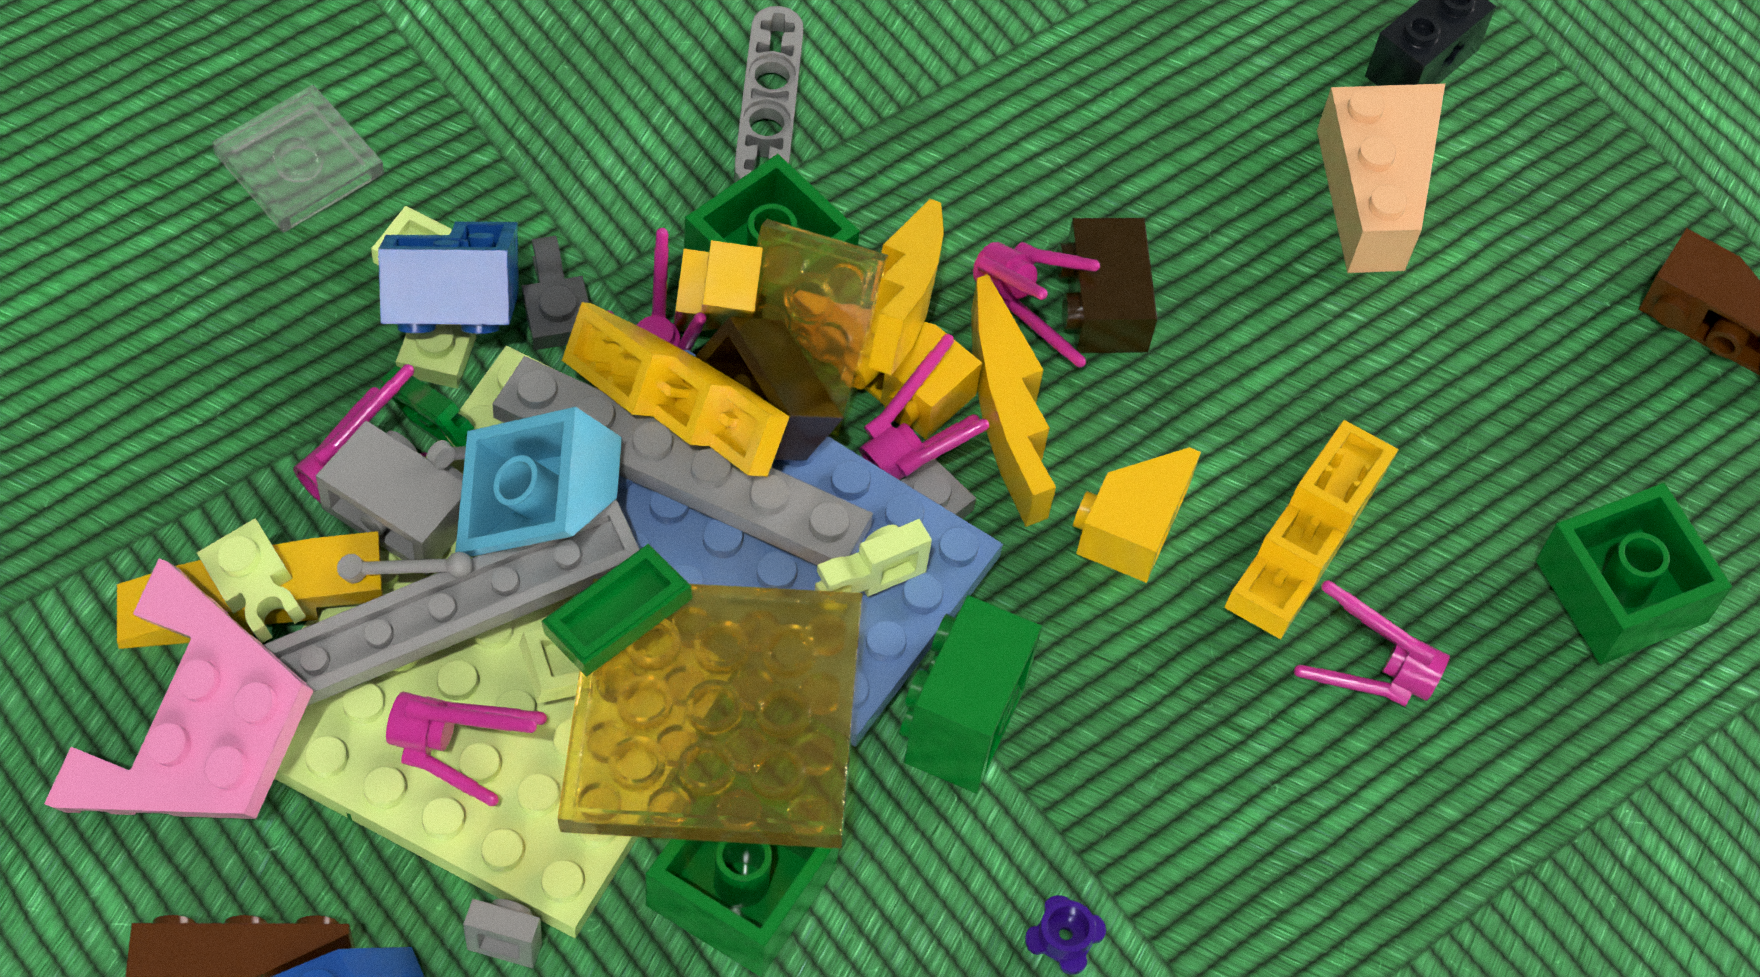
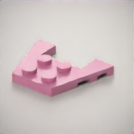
[44,558,314,819]

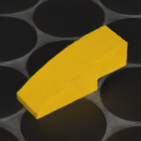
[674,240,763,332]

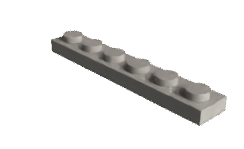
[492,356,873,565]
[264,499,640,706]

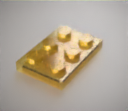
[750,219,888,436]

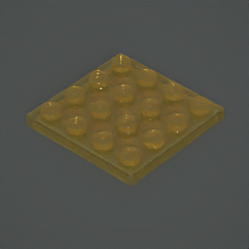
[557,579,863,849]

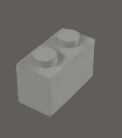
[316,421,463,575]

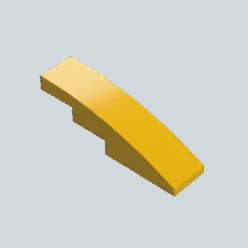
[868,199,944,376]
[971,274,1056,527]
[562,302,789,477]
[1224,420,1399,640]
[117,531,383,649]

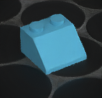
[455,407,622,557]

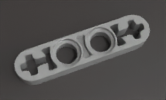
[734,6,804,183]

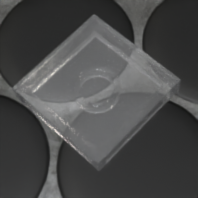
[212,85,384,233]

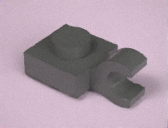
[522,236,589,350]

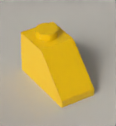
[1073,447,1201,583]

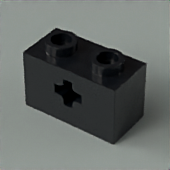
[1365,0,1496,86]

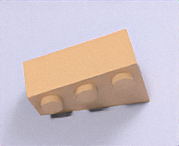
[1317,84,1445,273]

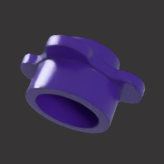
[1025,895,1106,975]

